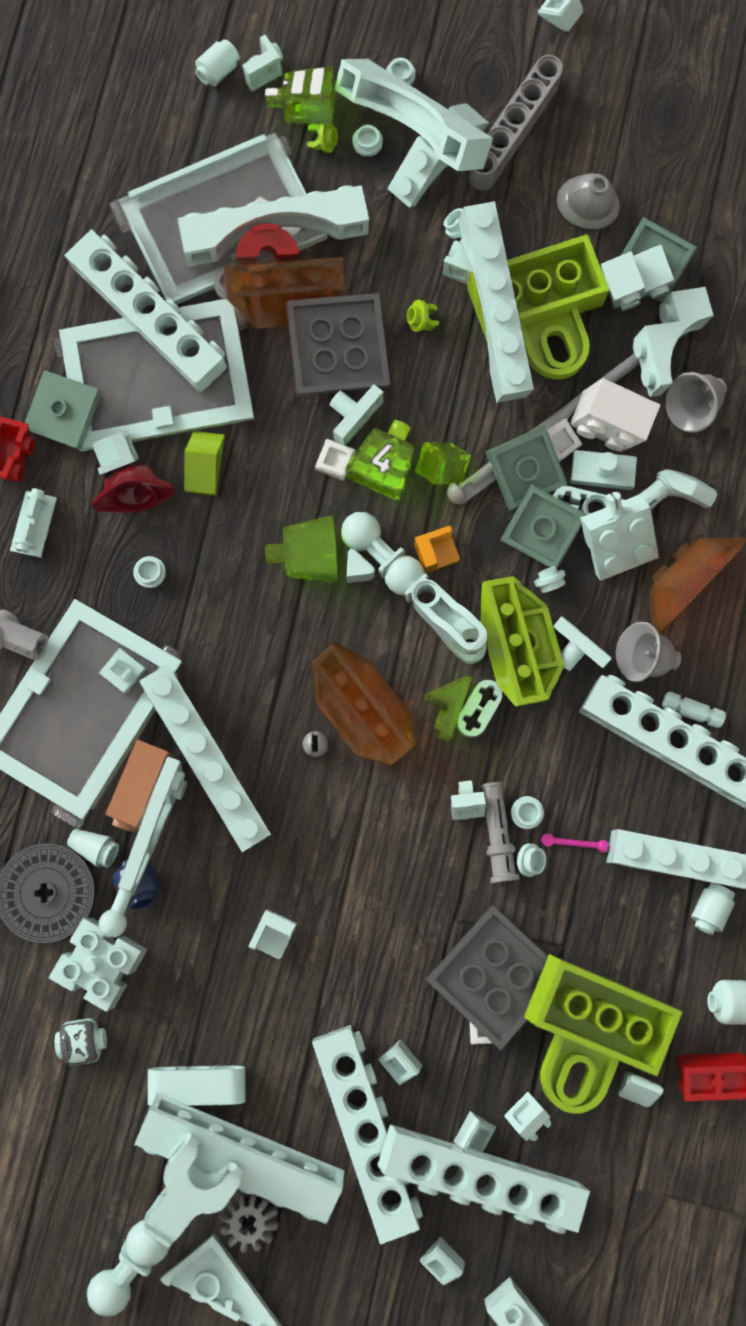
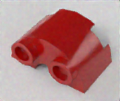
[235,223,299,262]
[0,416,36,482]

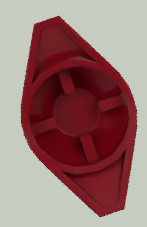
[92,462,175,513]

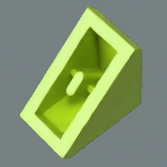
[184,431,225,496]

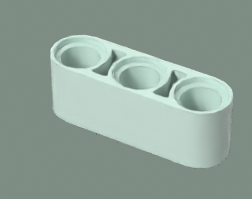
[148,1066,245,1105]

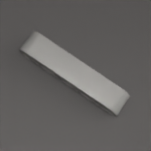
[469,55,563,190]

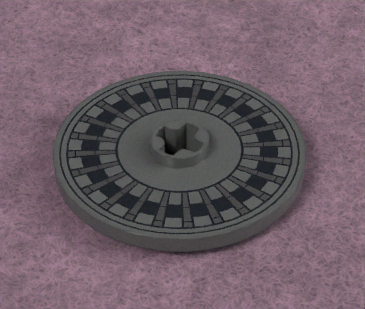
[0,843,96,943]

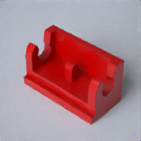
[676,1053,746,1101]

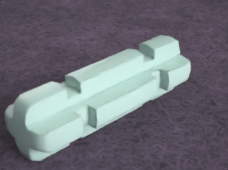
[662,692,726,728]

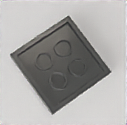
[286,293,390,397]
[425,905,548,1050]

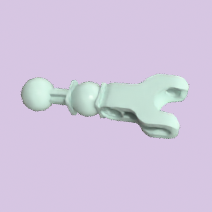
[341,512,487,664]
[87,1133,243,1317]

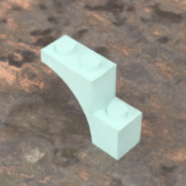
[387,103,489,208]
[633,287,714,397]

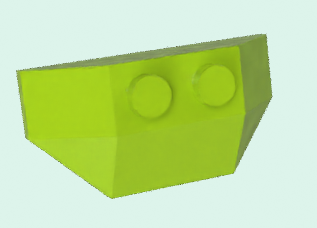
[480,576,564,707]

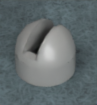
[302,731,329,758]

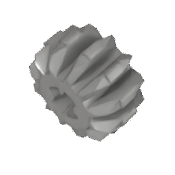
[220,1191,278,1253]

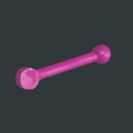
[541,834,610,853]

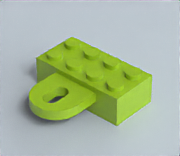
[467,234,609,379]
[524,954,682,1114]

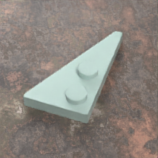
[160,1233,282,1326]

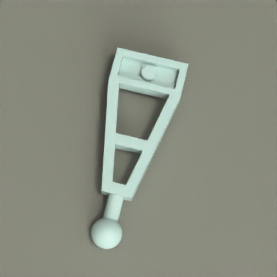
[99,756,187,937]

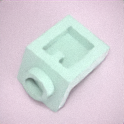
[243,35,283,92]

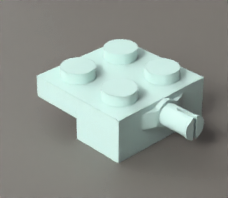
[580,492,659,581]

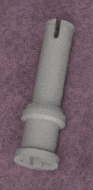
[481,782,520,883]

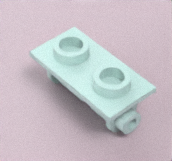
[10,488,57,558]

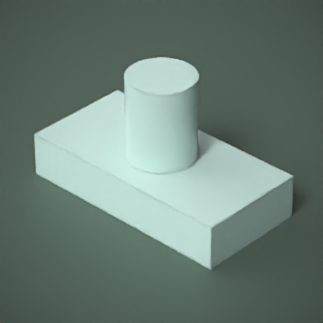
[330,384,383,446]
[570,450,637,490]
[553,616,612,671]

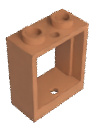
[105,740,177,833]

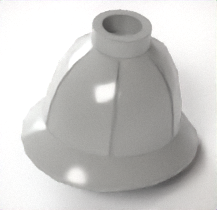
[557,173,620,230]
[665,372,727,433]
[616,622,681,682]

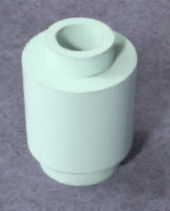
[195,39,240,86]
[691,883,735,935]

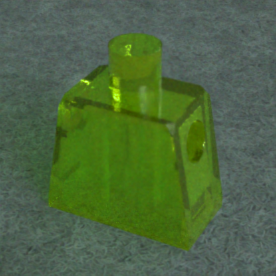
[265,516,338,582]

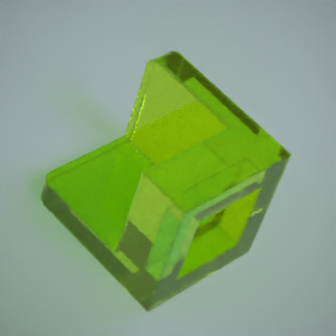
[415,442,471,484]

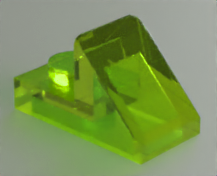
[424,675,472,742]

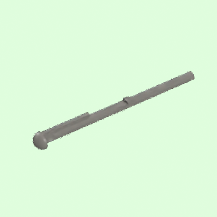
[447,354,640,505]

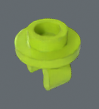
[307,120,338,153]
[407,300,439,332]

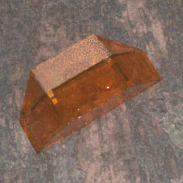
[223,257,345,329]
[648,537,746,633]
[311,642,416,766]

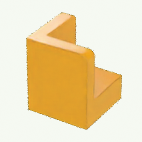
[414,525,460,574]

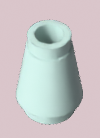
[67,828,119,868]

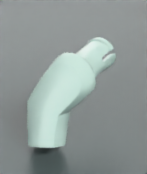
[639,469,717,509]

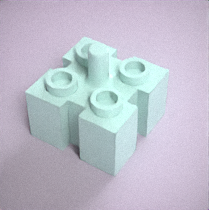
[49,917,148,1012]

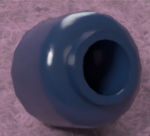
[112,859,160,910]

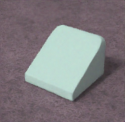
[538,0,583,32]
[618,1071,664,1107]

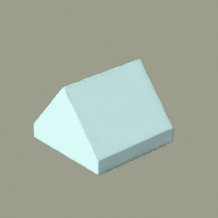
[347,549,375,583]
[379,1039,422,1085]
[454,1111,496,1152]
[420,1237,465,1285]

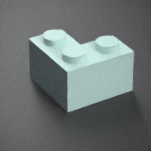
[601,244,674,311]

